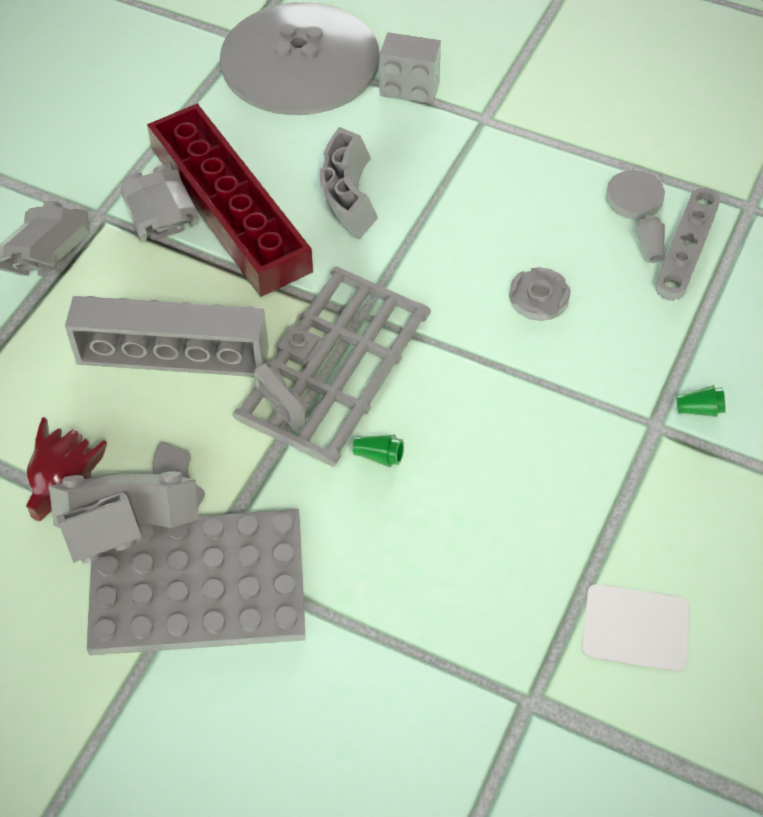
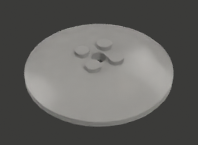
[220,2,380,115]

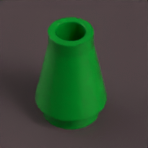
[676,385,726,417]
[353,434,404,467]

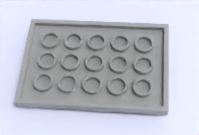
[87,509,306,656]

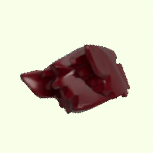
[26,417,107,521]

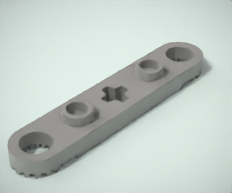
[655,188,720,301]

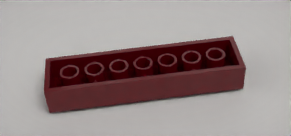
[147,103,313,297]

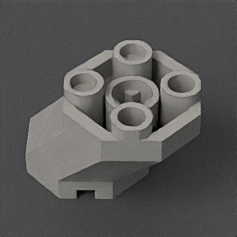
[121,164,199,241]
[0,201,90,277]

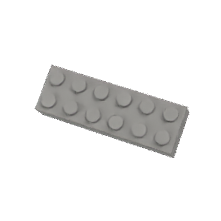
[65,296,269,377]

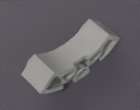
[320,127,378,239]
[49,471,199,528]

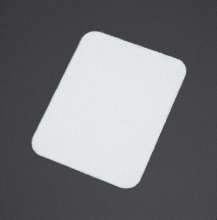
[582,584,690,672]

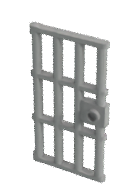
[232,267,431,467]

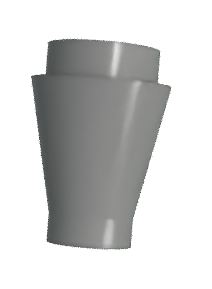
[635,216,665,263]

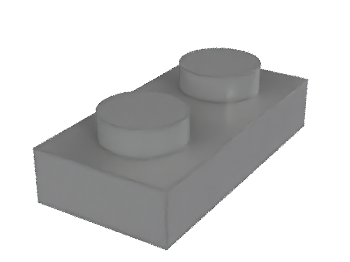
[254,363,306,432]

